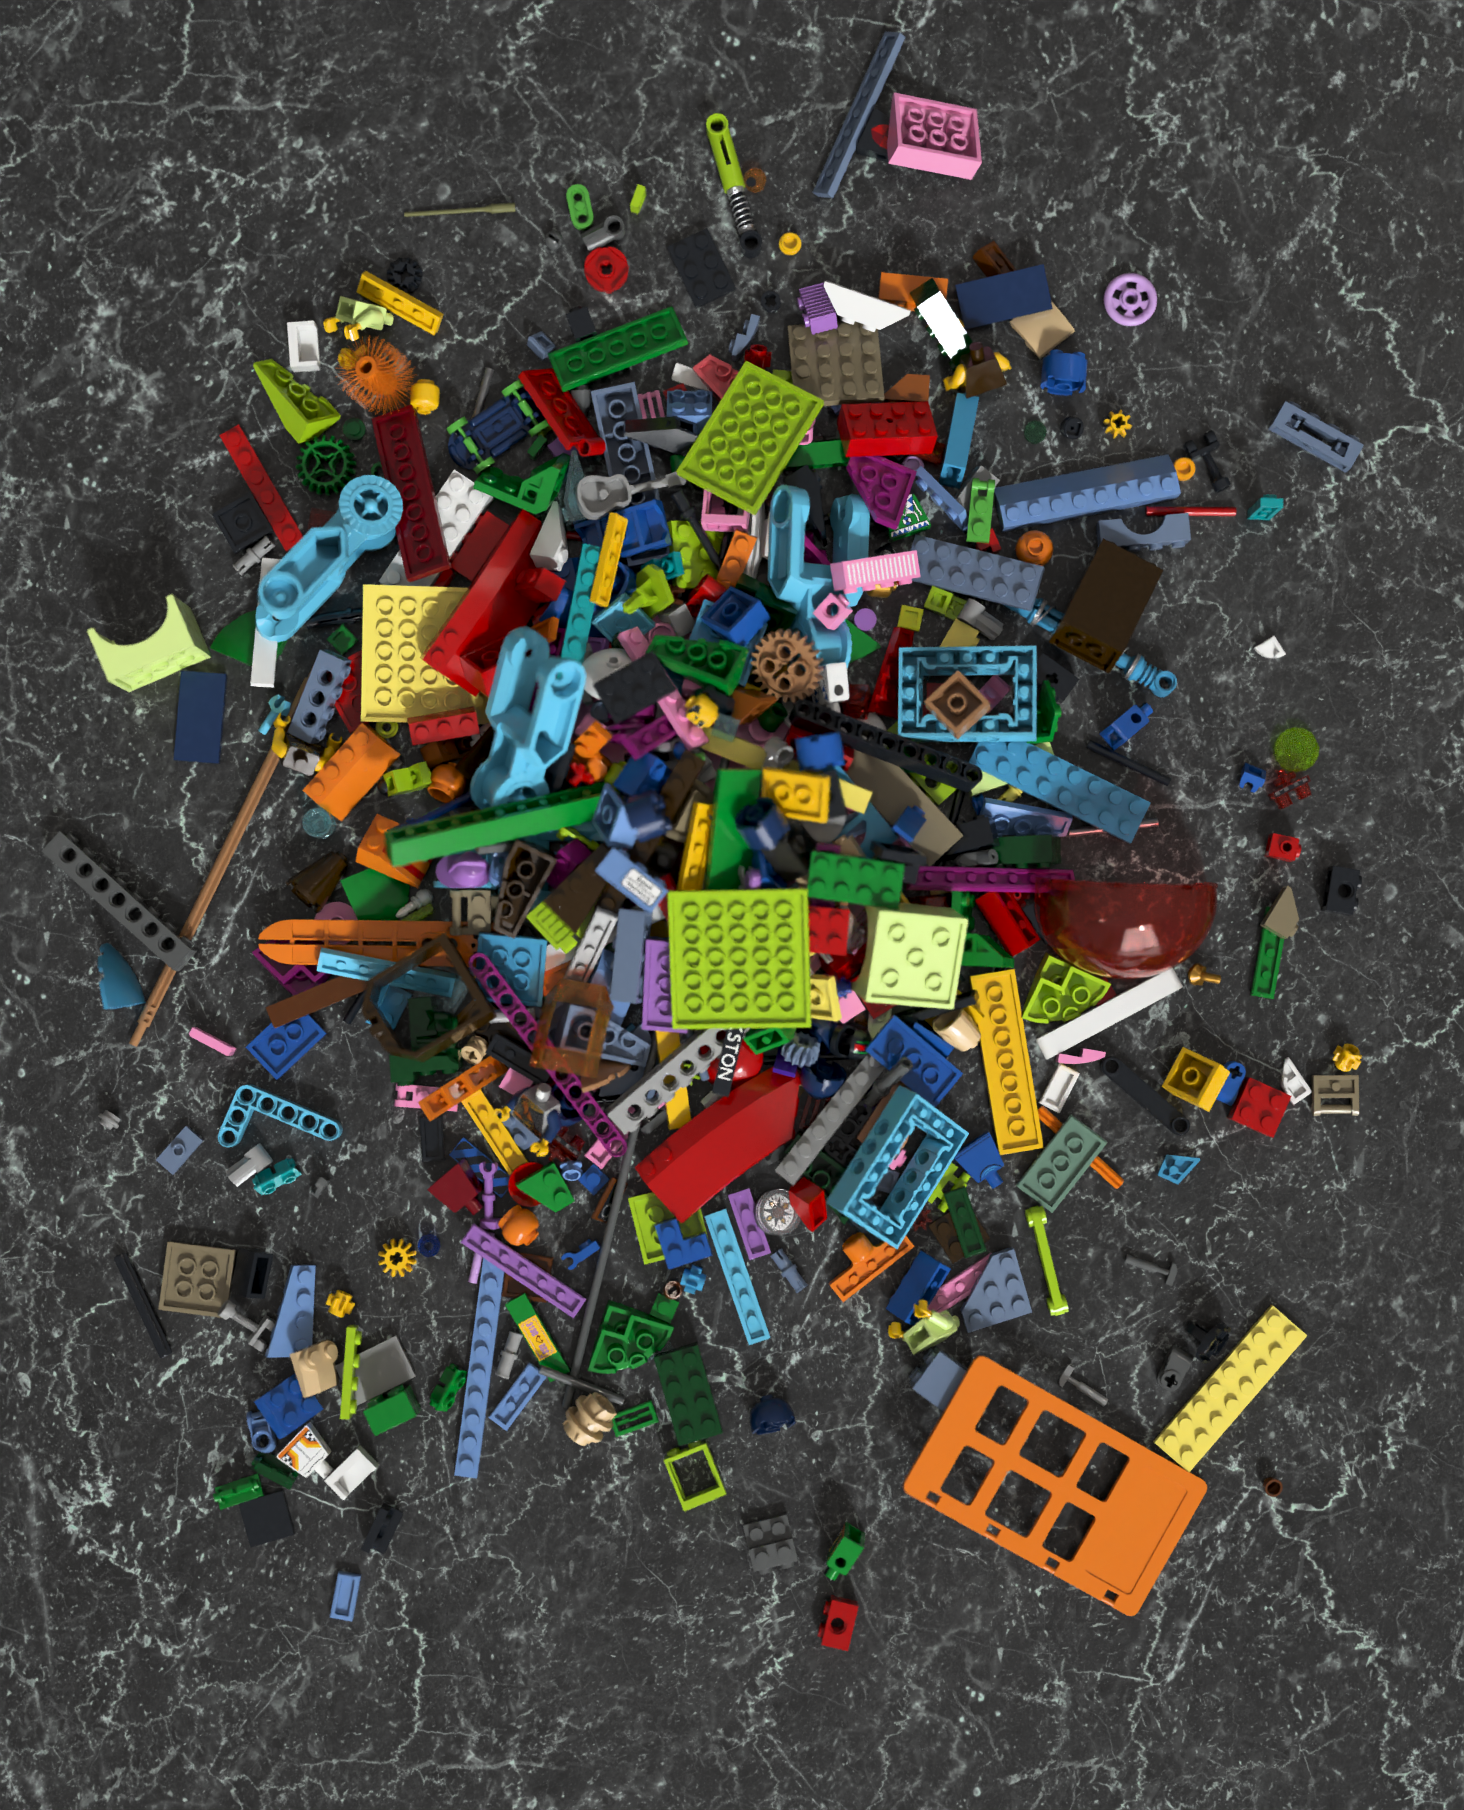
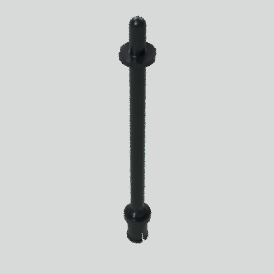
[671,488,723,573]

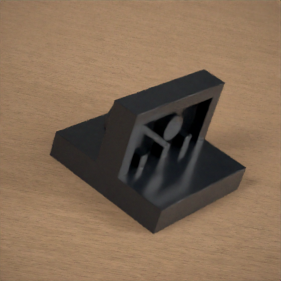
[870,841,927,884]

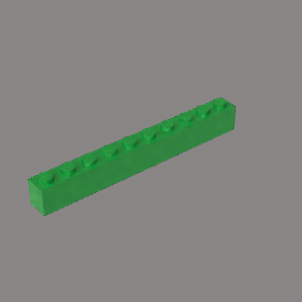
[384,782,605,867]

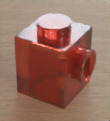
[842,684,872,720]

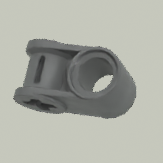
[1157,1345,1194,1391]

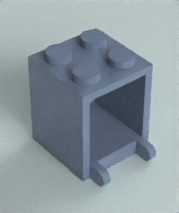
[909,1346,968,1412]

